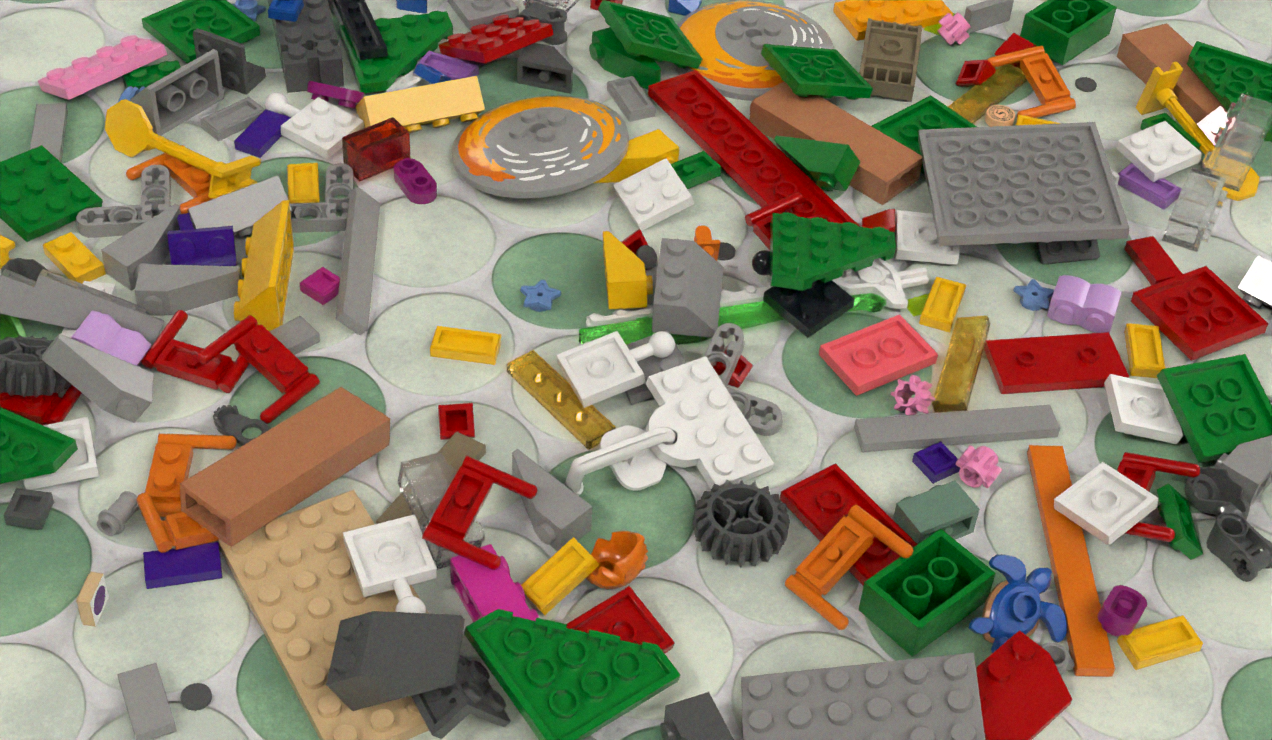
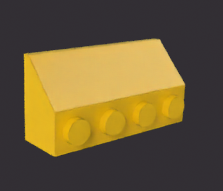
[356,76,485,139]
[234,200,294,331]

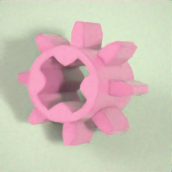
[937,12,971,46]
[891,375,935,415]
[956,445,1002,488]

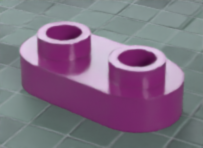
[307,81,364,108]
[394,158,437,204]
[1097,585,1148,636]

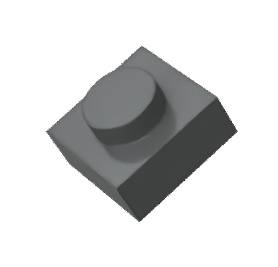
[4,488,54,529]

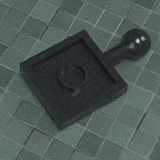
[752,250,855,338]

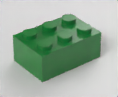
[1020,0,1117,65]
[859,528,996,657]

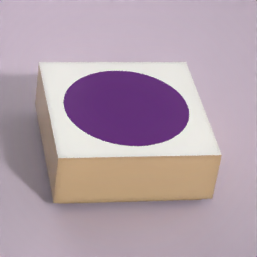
[76,572,109,627]

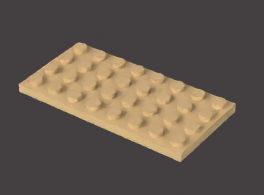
[218,489,429,740]

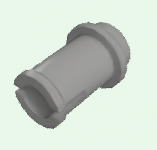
[97,491,140,536]

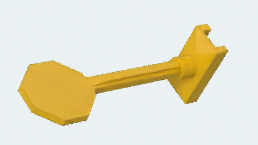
[1135,62,1260,201]
[105,99,261,199]

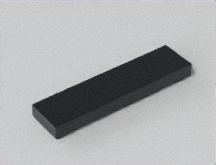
[334,0,388,60]

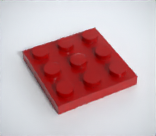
[439,15,554,64]
[1131,266,1269,361]

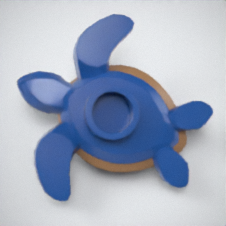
[969,554,1067,653]

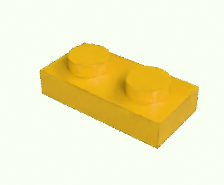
[43,232,106,284]

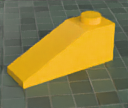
[594,129,679,183]
[603,231,653,309]

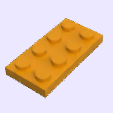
[833,0,953,41]

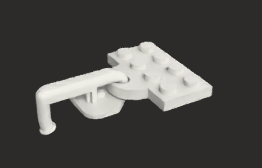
[564,356,774,496]

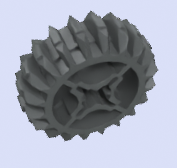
[0,335,71,397]
[692,479,790,568]

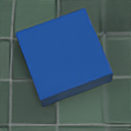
[268,0,304,22]
[413,63,451,84]

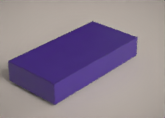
[234,109,291,158]
[143,542,223,589]

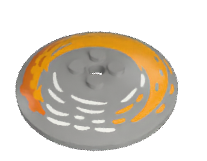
[676,0,834,101]
[452,95,629,198]

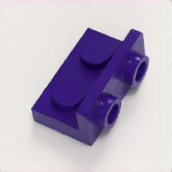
[167,226,237,266]

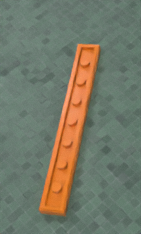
[1027,445,1115,677]

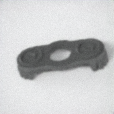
[213,405,272,446]

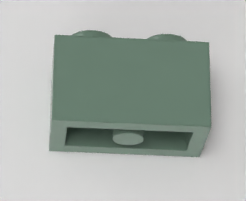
[893,480,980,544]

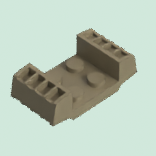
[859,18,922,102]

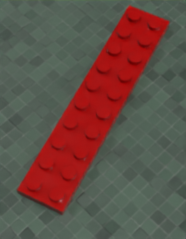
[648,70,860,227]

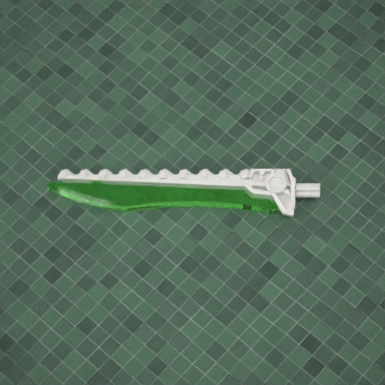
[579,258,929,345]

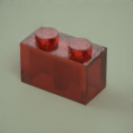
[342,117,411,182]

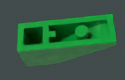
[589,27,661,90]
[774,135,860,191]

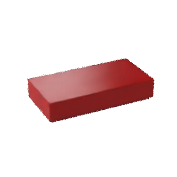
[1124,236,1182,285]

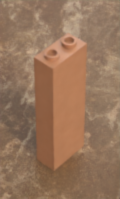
[1117,23,1258,150]
[749,81,922,205]
[180,387,390,547]

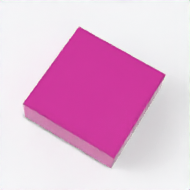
[300,267,340,305]

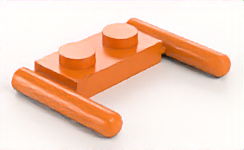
[987,45,1076,118]
[126,145,212,214]
[141,433,237,517]
[136,493,219,553]
[785,505,913,630]

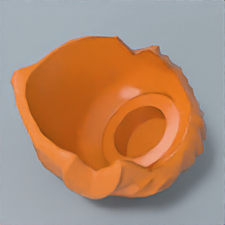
[586,531,648,589]

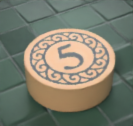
[985,105,1015,127]

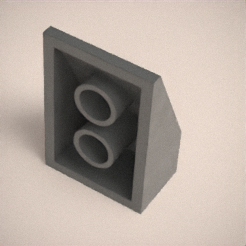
[326,611,465,711]

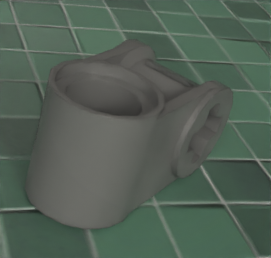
[515,2,567,45]
[1206,512,1272,582]

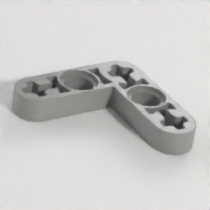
[290,163,354,233]
[76,165,171,238]
[704,323,783,436]

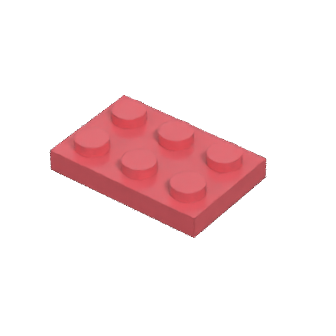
[819,314,938,396]

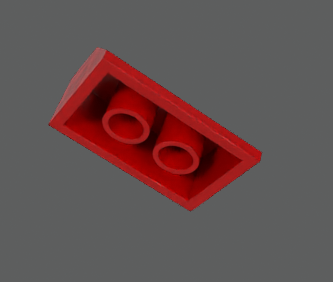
[976,630,1073,740]

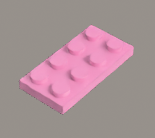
[38,35,167,100]

